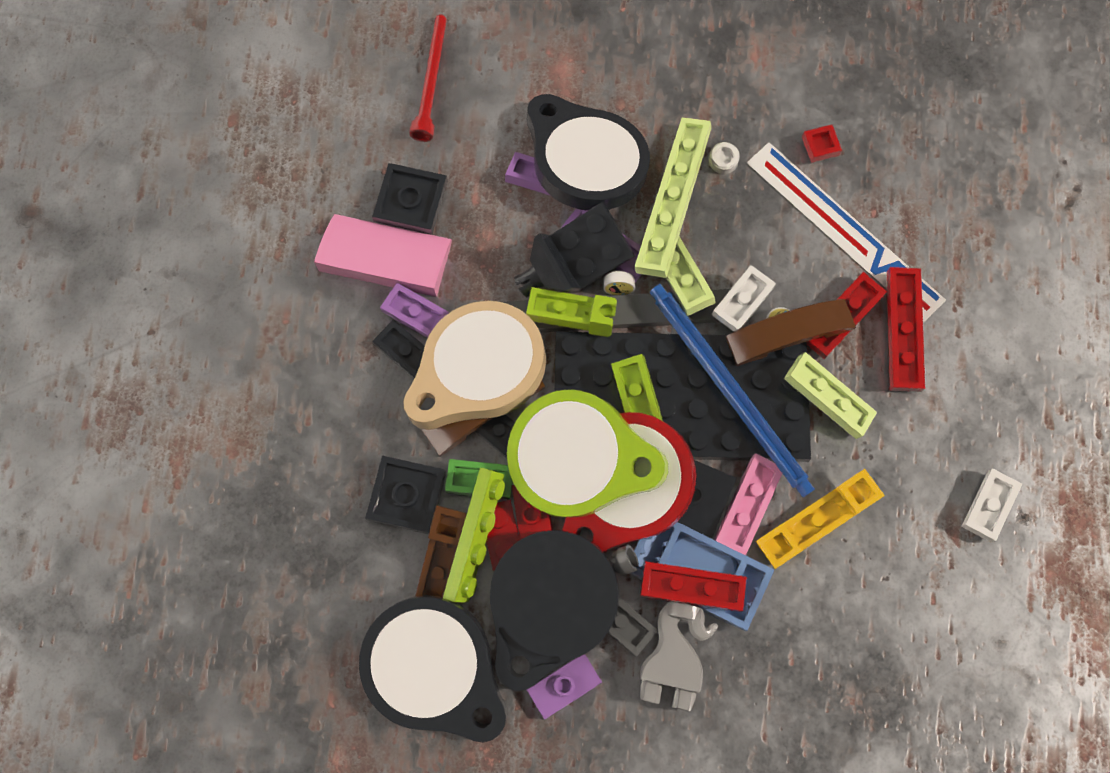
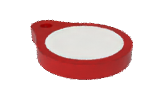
[562,412,696,553]

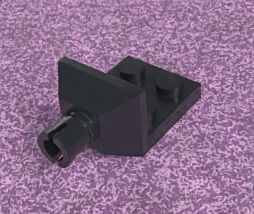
[514,202,635,298]

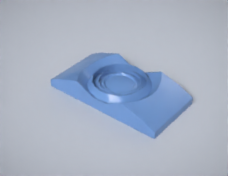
[630,522,774,631]

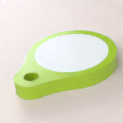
[507,390,668,517]

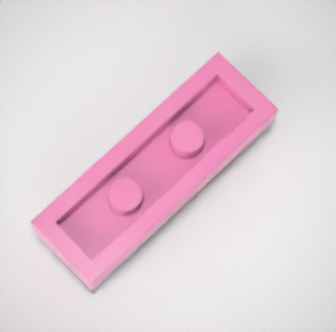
[714,454,782,555]

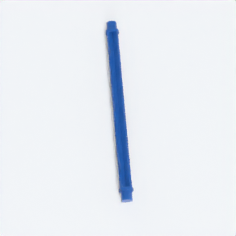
[650,284,815,498]

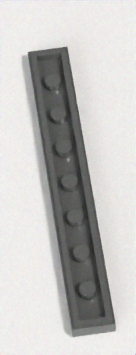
[502,289,731,333]

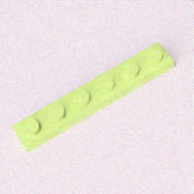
[635,118,712,278]

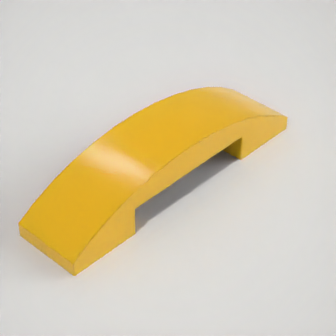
[755,469,885,569]

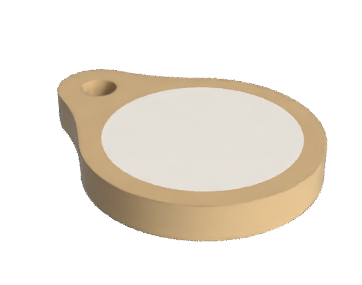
[403,301,546,430]

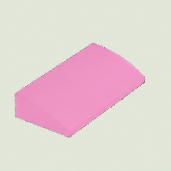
[314,214,452,297]

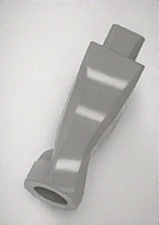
[639,602,718,711]

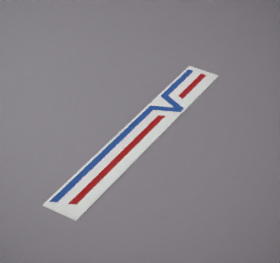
[747,143,946,322]

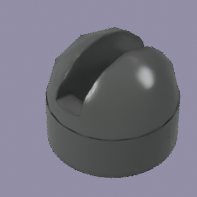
[610,545,639,574]

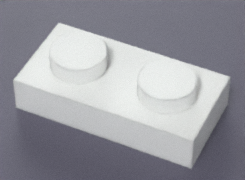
[712,265,776,332]
[961,468,1022,543]

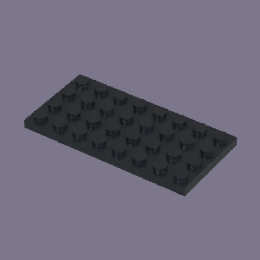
[554,331,811,462]

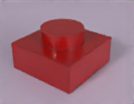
[802,124,842,163]

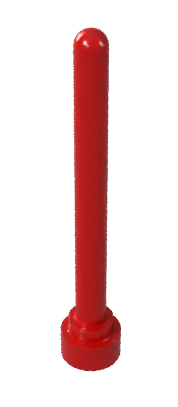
[409,14,447,142]

